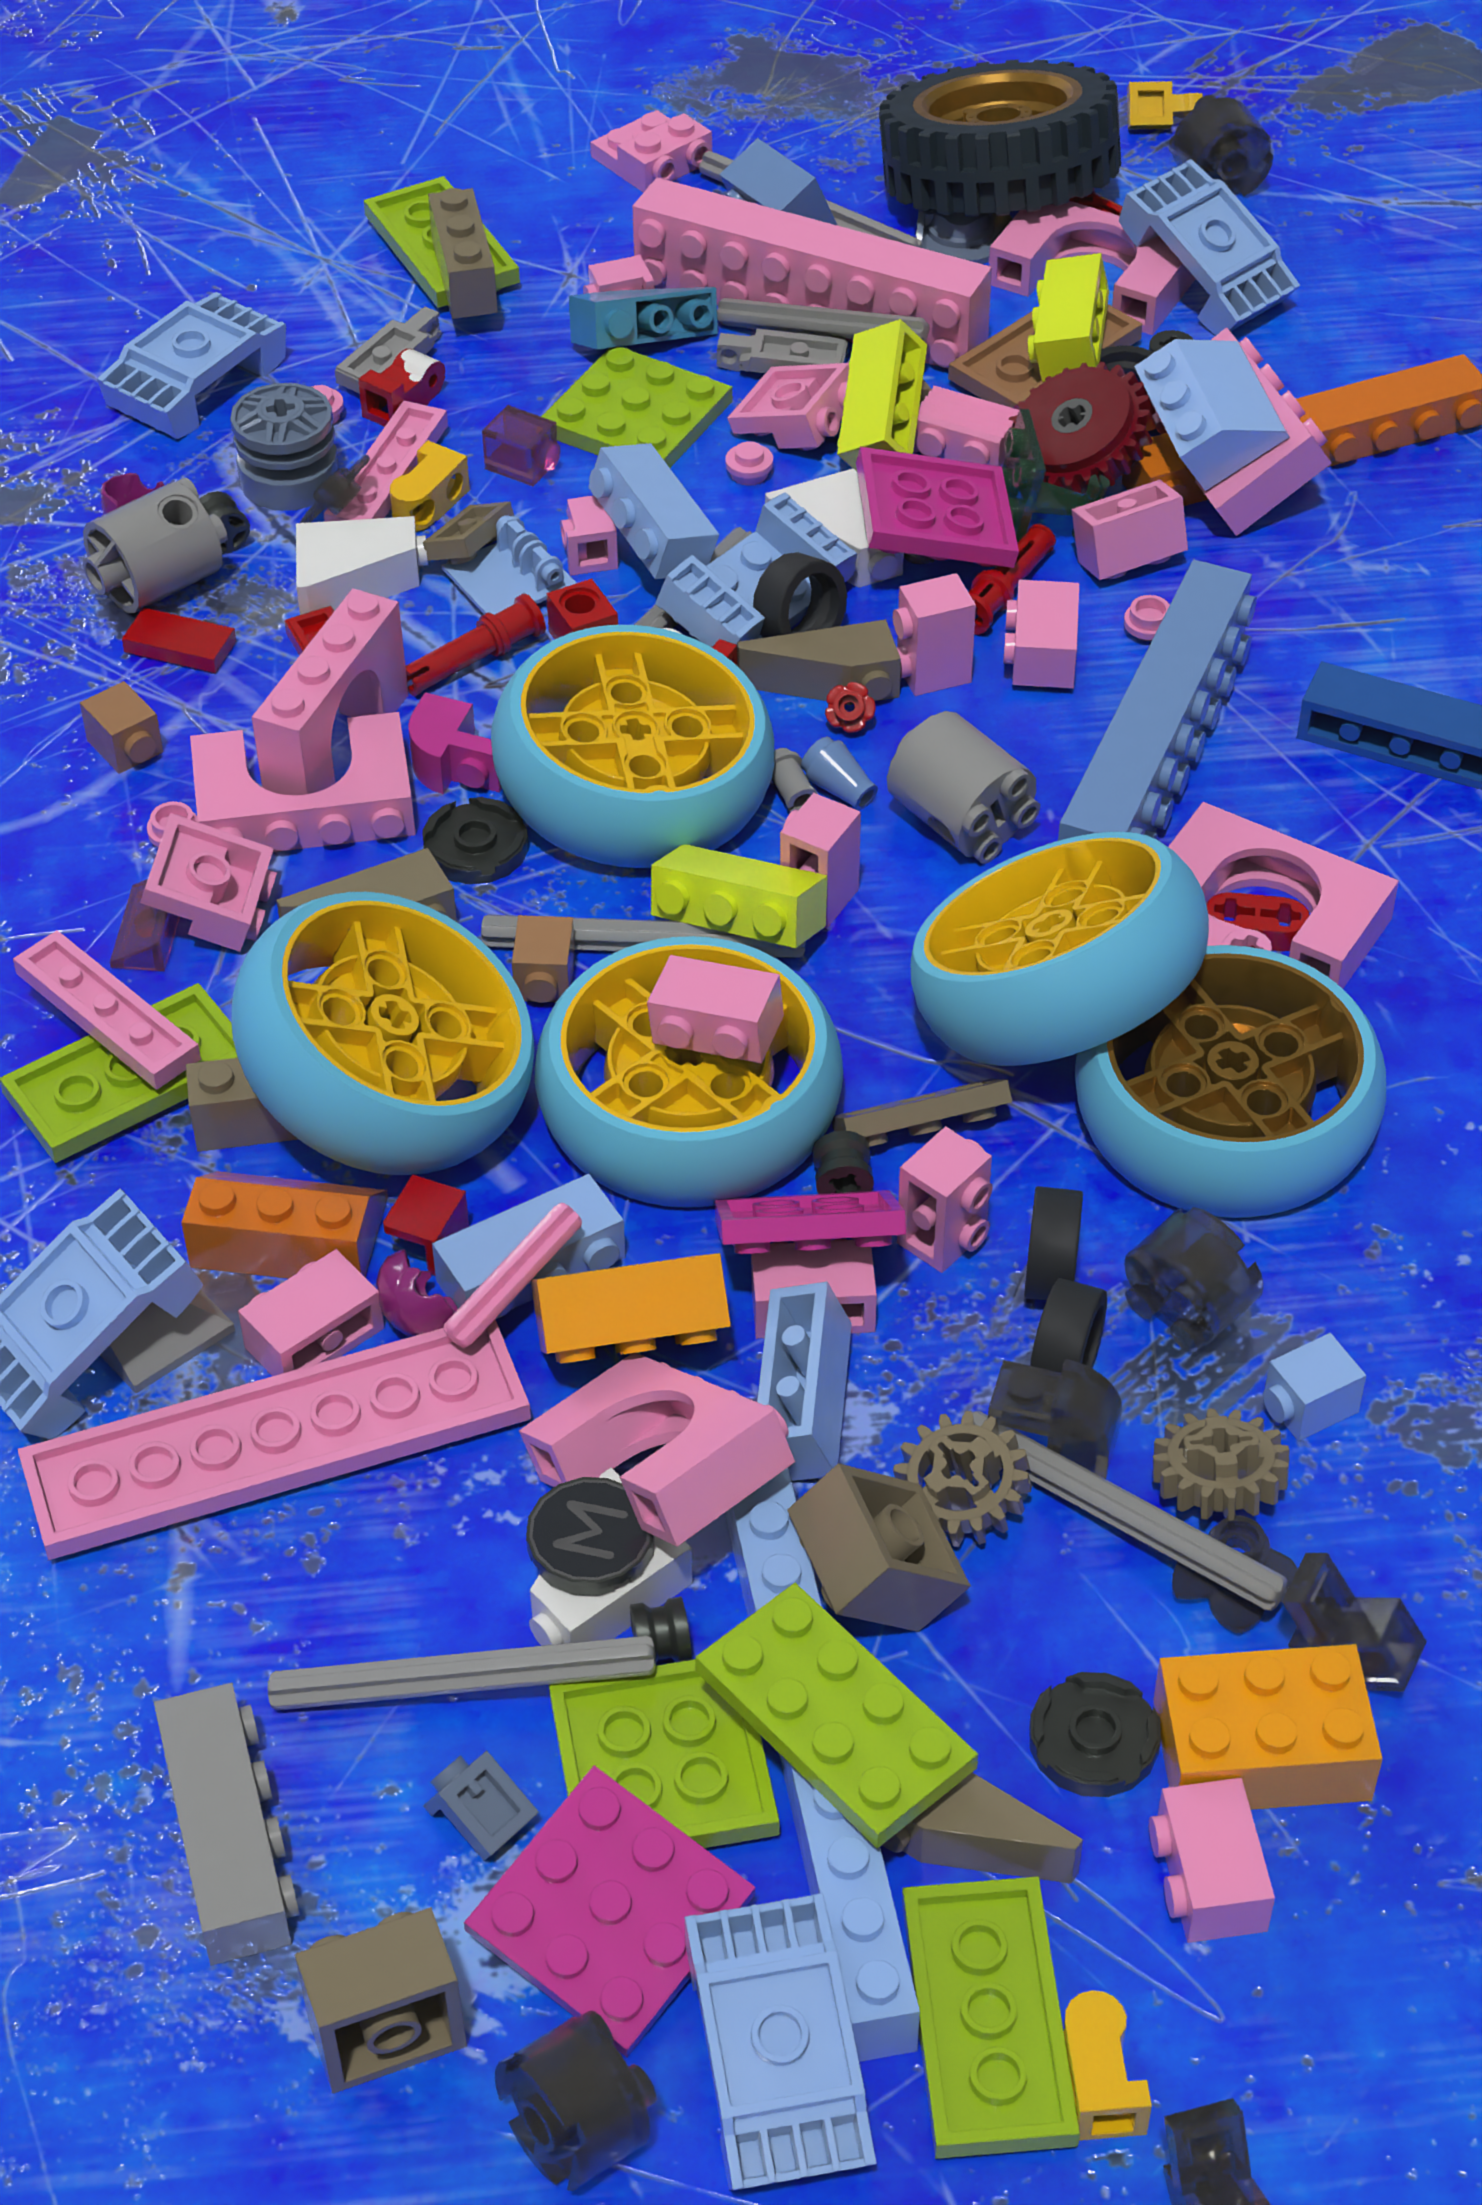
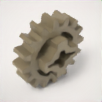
[1153,1408,1289,1521]
[893,1411,1032,1547]

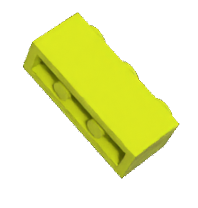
[1028,253,1109,382]
[837,319,927,472]
[651,845,828,948]

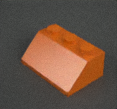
[181,1171,388,1279]

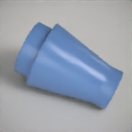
[801,737,878,811]

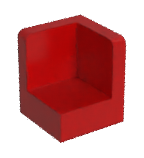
[383,1174,469,1276]

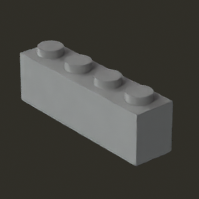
[154,1682,299,1966]

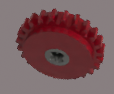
[1004,362,1157,500]

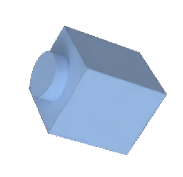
[1263,1333,1366,1441]

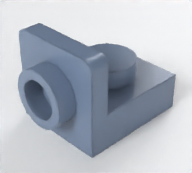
[423,1751,539,1860]

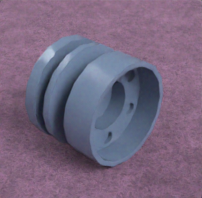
[230,383,339,510]

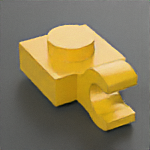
[1127,81,1203,130]

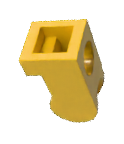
[390,440,470,532]
[1064,1990,1152,2141]

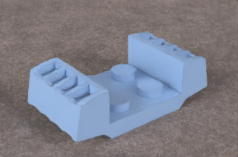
[1119,159,1300,336]
[97,292,286,439]
[655,492,857,647]
[0,1189,203,1439]
[685,1893,876,2190]

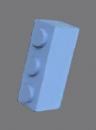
[588,443,719,579]
[432,1174,626,1319]
[757,1282,852,1481]

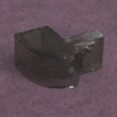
[988,1358,1122,1479]
[1282,1553,1427,1692]
[1163,2098,1271,2205]

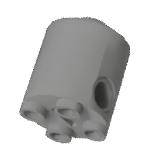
[83,477,227,613]
[887,711,1040,864]

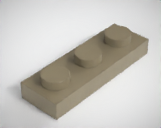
[832,1078,1012,1147]

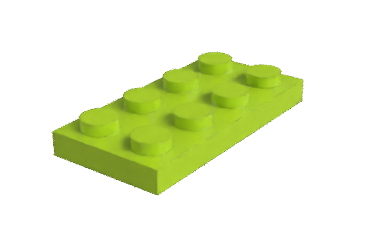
[363,176,520,308]
[0,983,238,1163]
[695,1582,978,1849]
[902,1876,1080,2159]

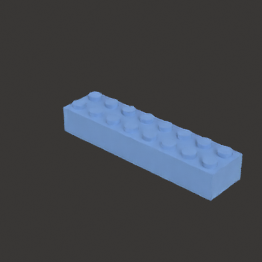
[1058,559,1257,841]

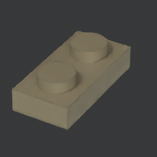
[422,502,514,565]

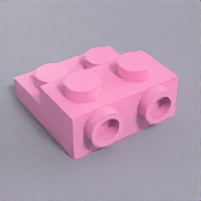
[590,110,712,193]
[727,363,849,451]
[140,813,277,952]

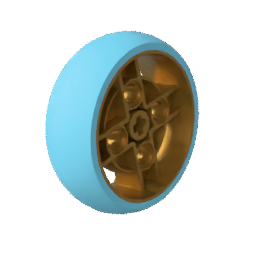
[1075,945,1386,1218]

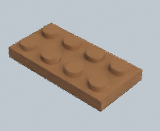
[948,304,1143,408]

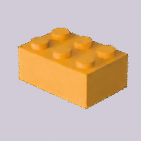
[531,1253,731,1363]
[1153,1644,1382,1810]

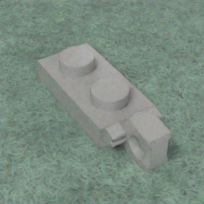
[335,306,442,393]
[717,329,848,373]

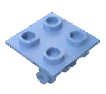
[442,515,577,615]

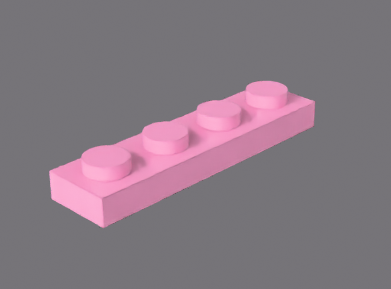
[324,400,448,522]
[13,930,201,1090]

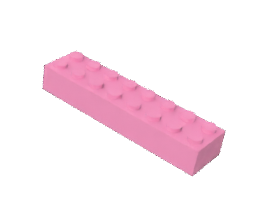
[632,177,992,369]

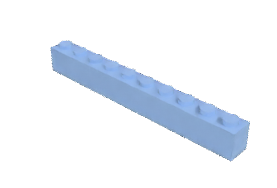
[725,1468,920,2062]

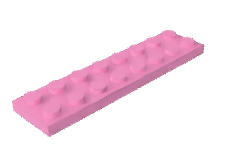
[17,1319,531,1561]

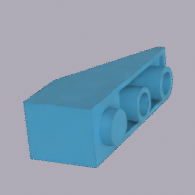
[569,287,718,349]

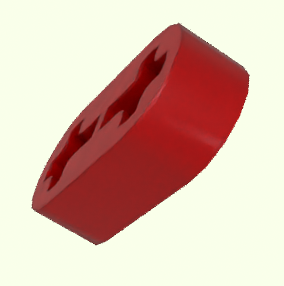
[1207,892,1309,951]

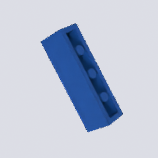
[1297,661,1482,790]

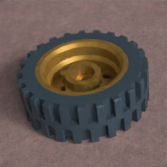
[879,59,1121,216]

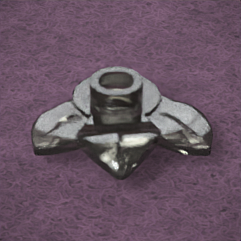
[300,455,371,523]
[1172,1516,1301,1633]

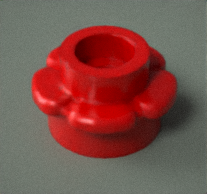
[825,682,876,733]

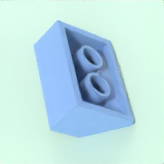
[1134,339,1290,491]

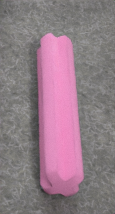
[443,1202,582,1348]

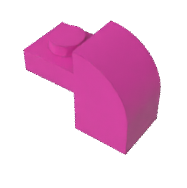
[408,692,502,794]

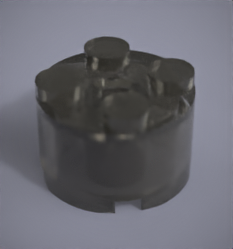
[1168,95,1274,196]
[1124,1207,1264,1353]
[495,2011,656,2191]

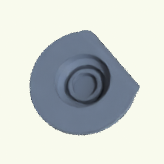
[916,209,1012,264]

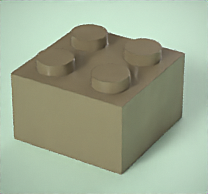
[787,1463,971,1632]
[295,1907,467,2094]

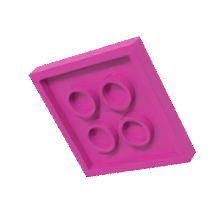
[856,447,1019,568]
[715,1190,906,1254]
[464,1765,756,2057]

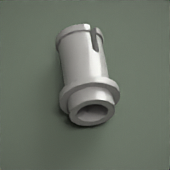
[770,748,818,812]

